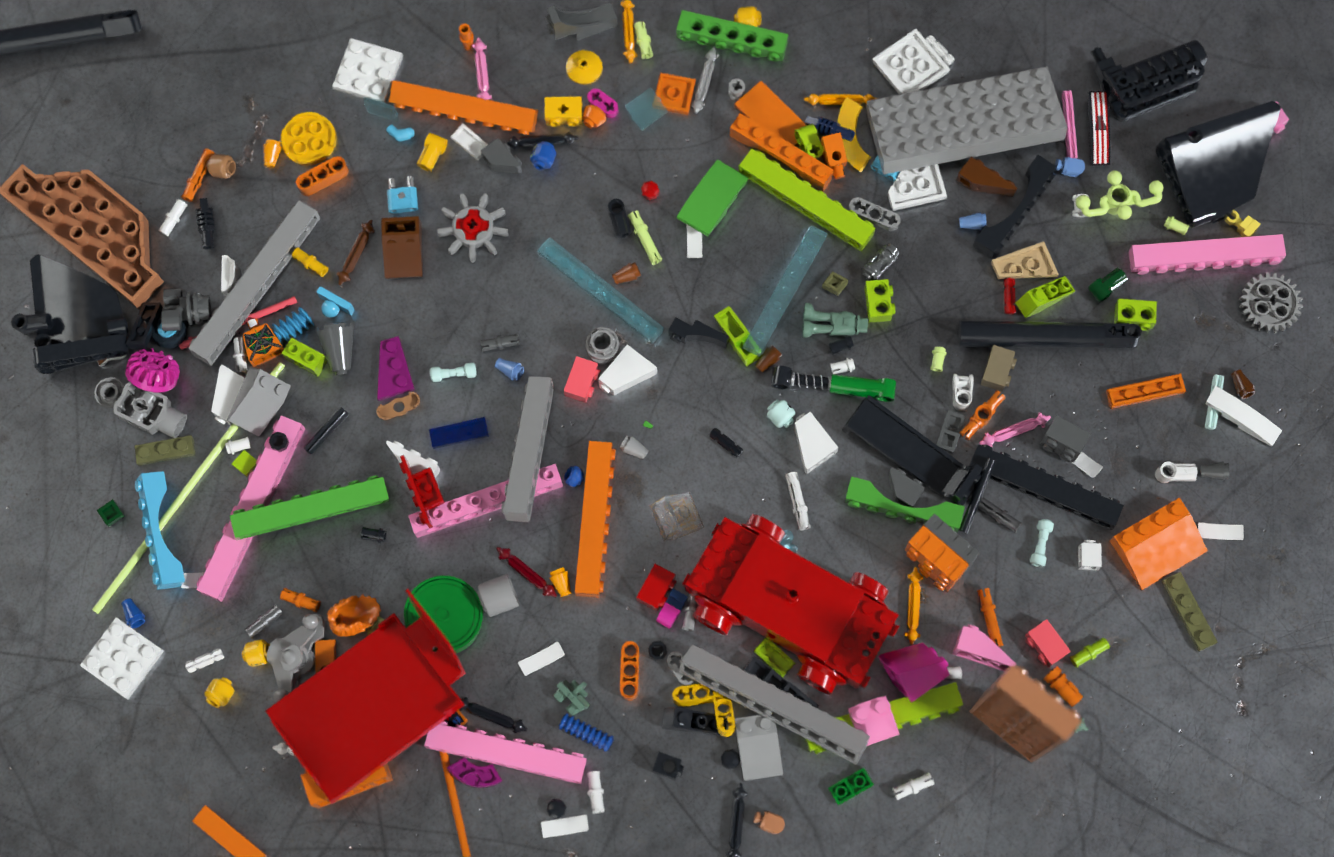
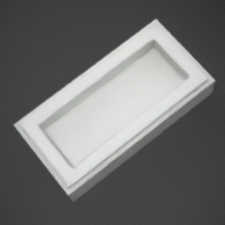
[450,123,489,161]

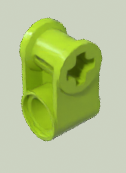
[794,124,823,159]

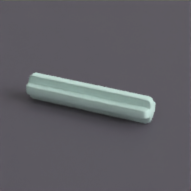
[1205,375,1224,430]

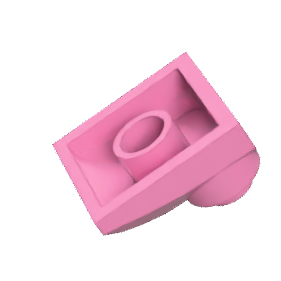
[848,696,899,746]

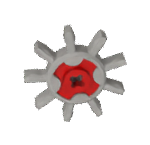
[437,193,509,262]

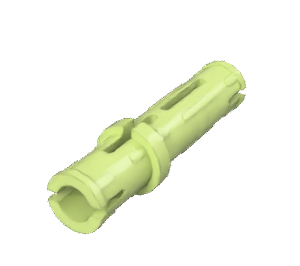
[628,211,662,265]

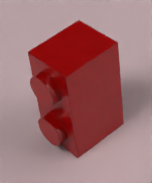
[636,564,677,612]

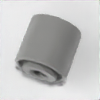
[477,574,520,617]

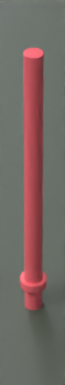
[179,296,298,350]

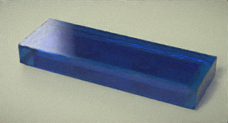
[429,417,489,449]

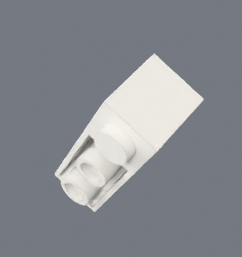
[386,440,440,478]

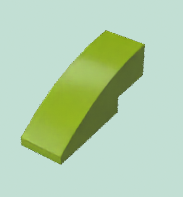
[713,306,762,367]

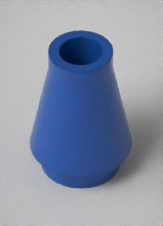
[121,598,145,628]

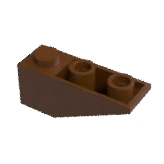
[956,157,1017,197]

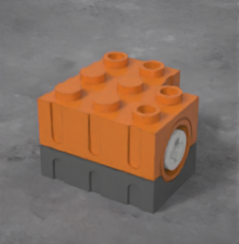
[905,513,980,592]

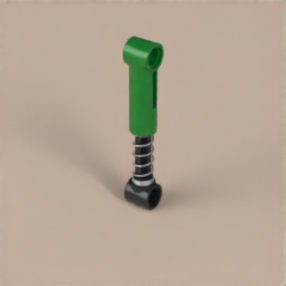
[771,366,896,402]

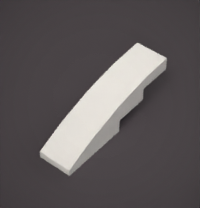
[1205,386,1282,447]

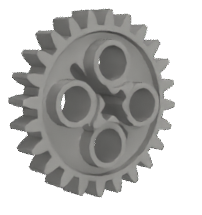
[1239,272,1303,333]

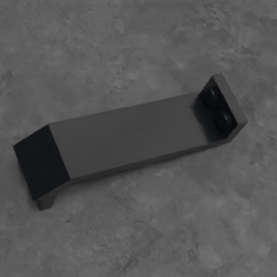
[842,395,983,506]

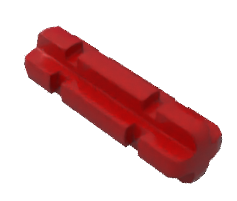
[1004,278,1016,315]

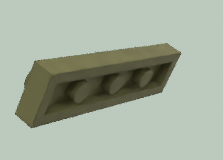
[1162,572,1218,652]

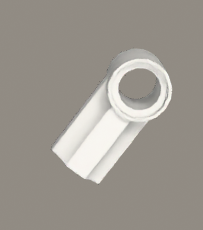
[1155,462,1197,483]

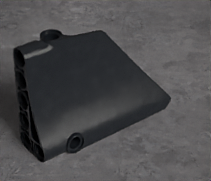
[30,254,128,374]

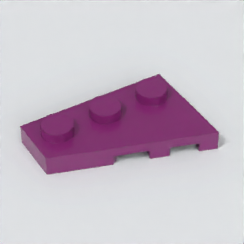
[377,336,415,401]

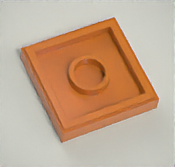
[653,73,696,115]

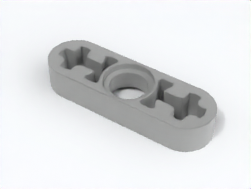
[849,197,900,231]

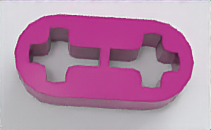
[587,89,618,118]

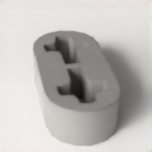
[667,651,695,686]

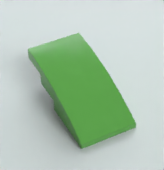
[676,159,749,237]

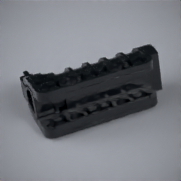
[1091,40,1208,121]

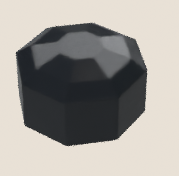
[269,432,289,452]
[648,641,667,661]
[721,749,740,769]
[546,798,567,819]

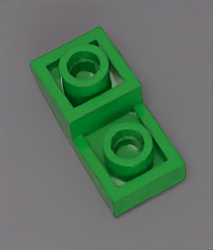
[829,767,875,806]

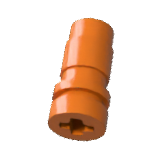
[1043,666,1083,707]

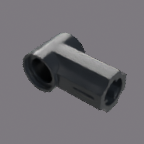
[608,199,632,238]
[11,313,54,335]

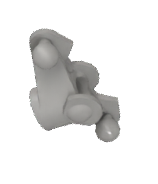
[267,614,325,702]

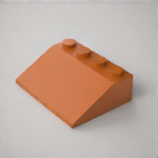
[1110,497,1208,590]

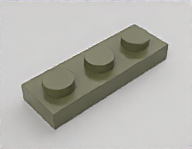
[135,435,195,466]

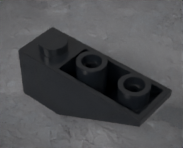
[662,707,727,736]

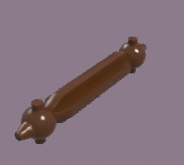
[336,219,375,286]

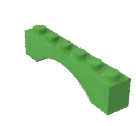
[844,476,965,533]

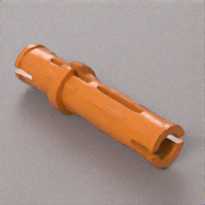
[181,148,215,202]
[977,588,1004,647]

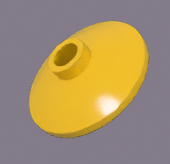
[566,50,602,84]

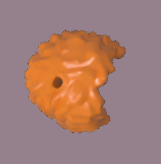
[327,594,381,637]

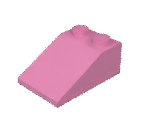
[952,625,1016,672]

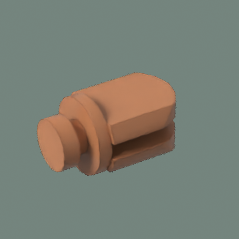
[753,811,785,834]

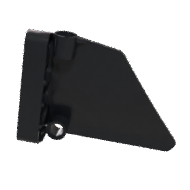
[1156,101,1281,228]

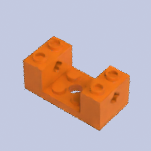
[300,763,393,809]

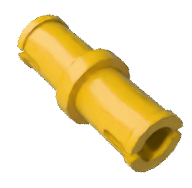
[292,247,328,277]

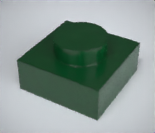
[97,499,125,527]

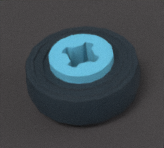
[152,319,187,349]

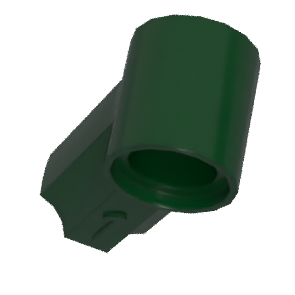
[1088,267,1128,303]

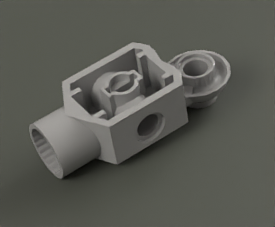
[94,377,187,438]

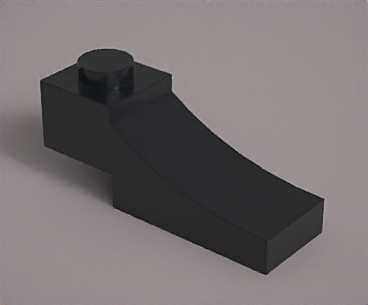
[668,317,729,349]

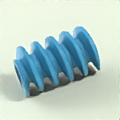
[272,307,315,345]

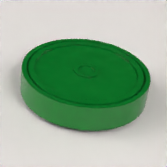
[404,576,483,654]

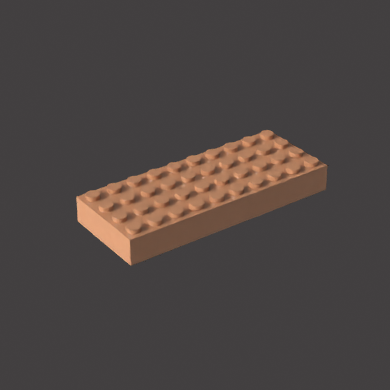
[969,664,1082,763]

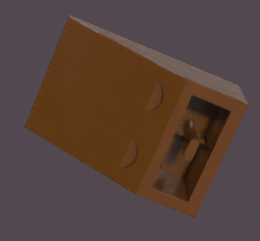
[381,216,423,279]

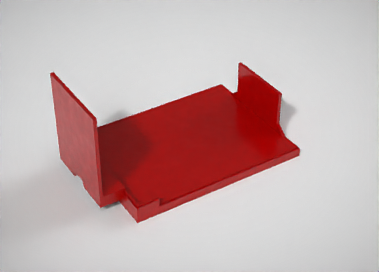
[265,589,466,804]

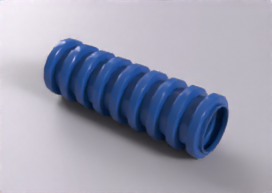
[559,713,614,752]

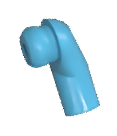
[386,124,414,142]

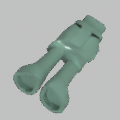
[802,303,868,338]

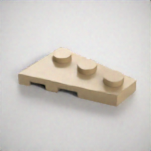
[991,241,1059,279]

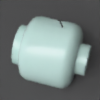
[767,399,795,428]

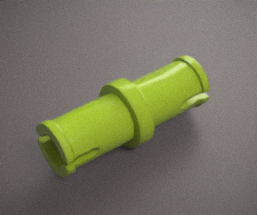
[1070,637,1110,667]

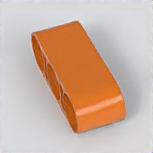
[296,156,348,196]
[620,641,640,701]

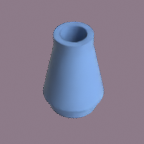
[960,212,987,230]
[495,358,524,381]

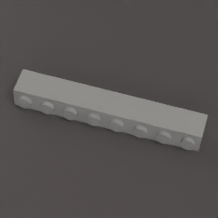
[501,376,554,522]

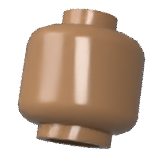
[207,154,236,179]

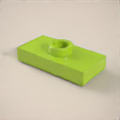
[753,637,796,677]

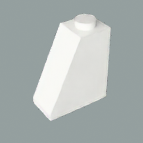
[598,345,657,395]
[211,365,245,426]
[794,412,838,474]

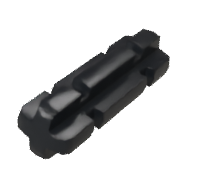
[709,428,743,458]

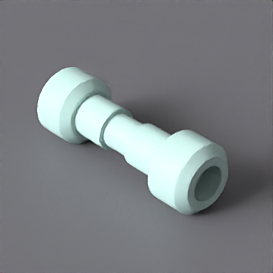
[430,363,477,382]
[1030,519,1054,567]

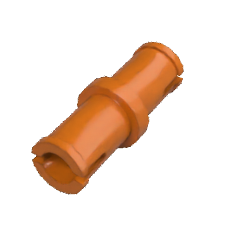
[459,24,474,50]
[280,588,321,613]

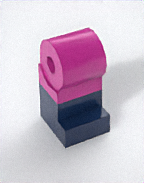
[656,588,688,629]

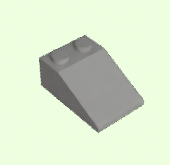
[226,369,291,437]
[735,715,783,781]

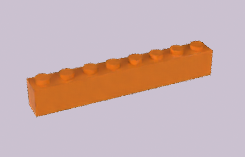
[389,80,539,135]
[575,441,616,598]

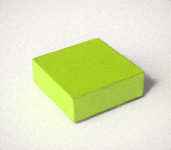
[232,450,257,477]

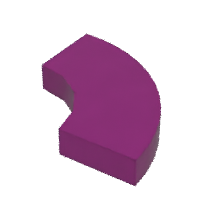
[447,757,502,788]

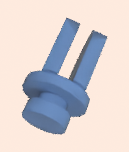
[1055,157,1085,177]

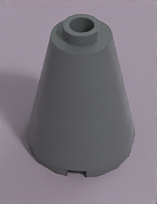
[316,323,354,375]

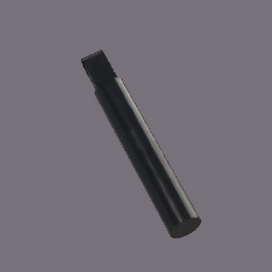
[0,9,142,55]
[958,321,1142,348]

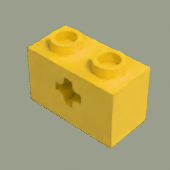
[545,97,583,127]

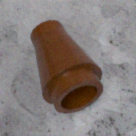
[755,345,782,373]
[1231,370,1255,399]

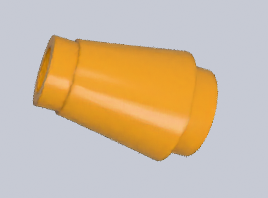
[263,139,282,168]
[549,567,572,597]

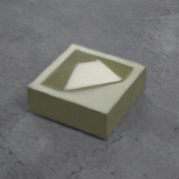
[822,271,848,296]

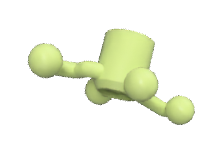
[1076,170,1164,220]

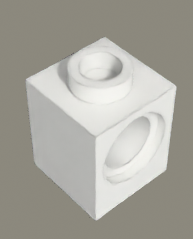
[1078,540,1102,570]

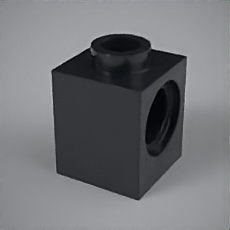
[653,752,684,781]

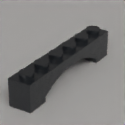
[973,155,1057,258]

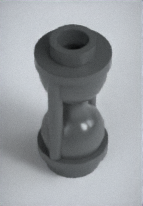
[861,243,899,281]

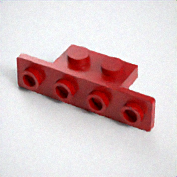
[399,455,445,529]

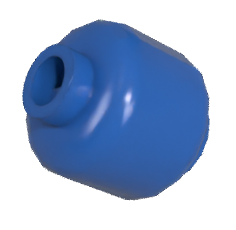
[530,141,557,170]

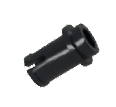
[829,335,854,355]
[361,527,387,543]

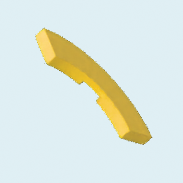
[838,97,871,172]

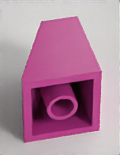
[878,643,950,702]

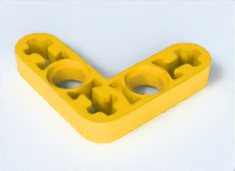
[672,683,735,737]

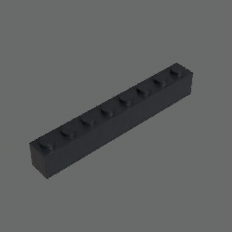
[969,444,1124,530]

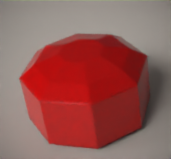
[641,181,659,200]

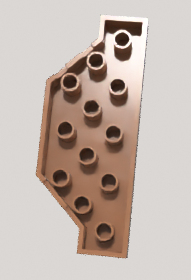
[0,164,164,309]

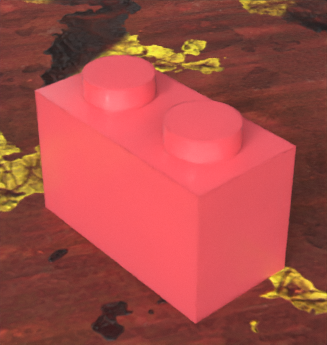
[564,356,601,403]
[1025,619,1071,667]

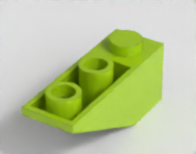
[1016,276,1075,318]

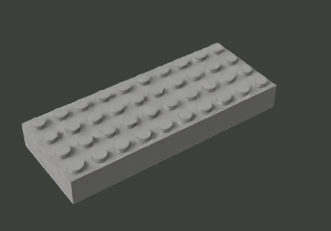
[866,67,1067,174]

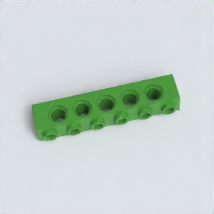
[677,10,788,61]

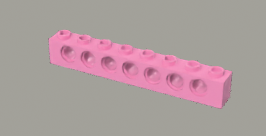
[408,464,563,538]

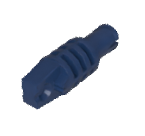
[805,116,855,141]

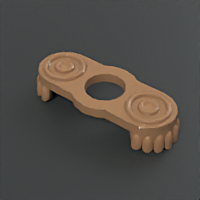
[376,392,420,420]

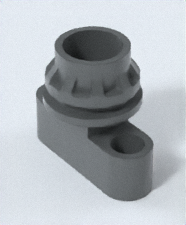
[161,288,211,331]

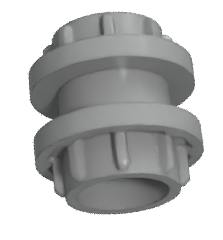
[585,327,620,365]

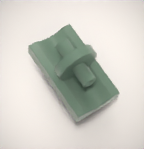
[553,680,590,716]

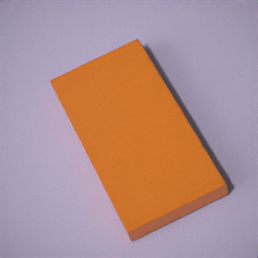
[734,81,807,146]

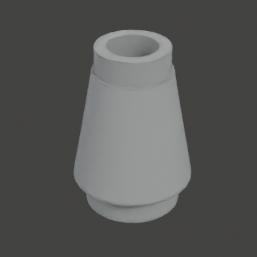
[619,435,649,459]

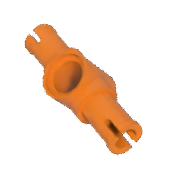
[959,390,1006,441]

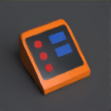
[444,710,468,728]

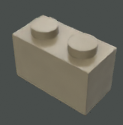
[980,345,1017,392]

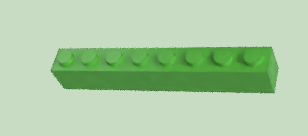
[229,475,389,541]

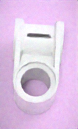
[952,373,974,412]

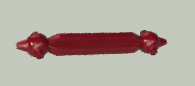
[496,547,557,598]

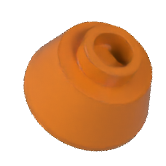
[582,105,606,129]

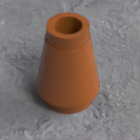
[612,262,641,285]

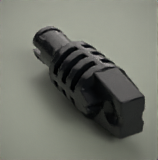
[196,198,215,250]

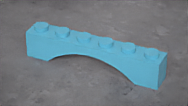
[135,471,185,590]

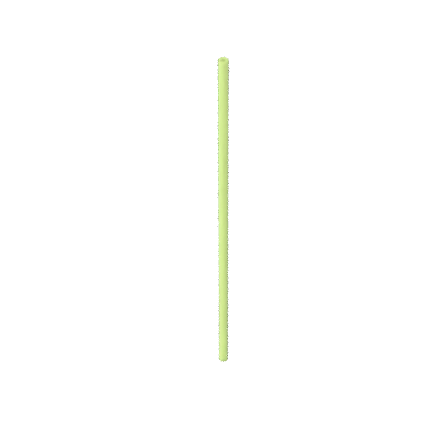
[92,362,285,614]

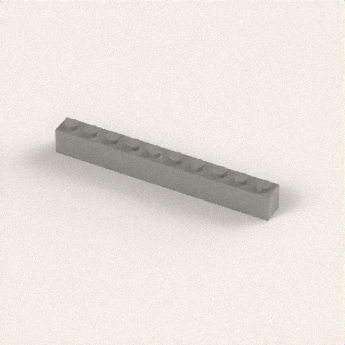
[188,201,320,366]
[679,644,870,765]

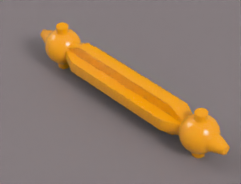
[620,0,638,63]
[804,94,878,105]
[904,567,923,645]

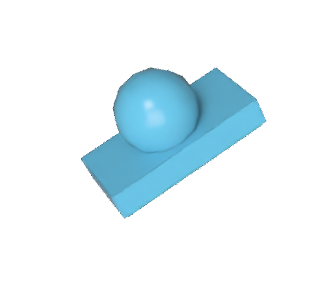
[316,287,355,318]

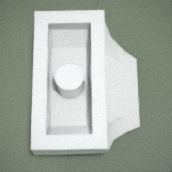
[221,255,241,296]

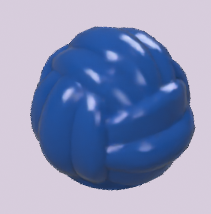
[564,466,584,487]

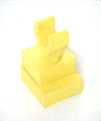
[1225,210,1260,237]

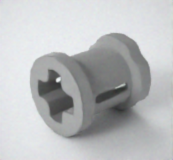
[729,78,745,101]

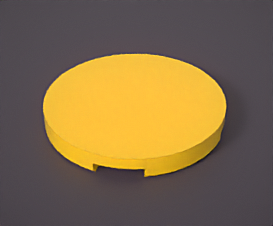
[280,112,337,166]

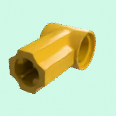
[417,132,448,171]

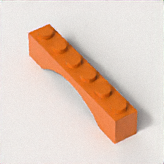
[730,113,834,192]

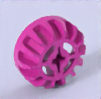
[125,348,180,393]

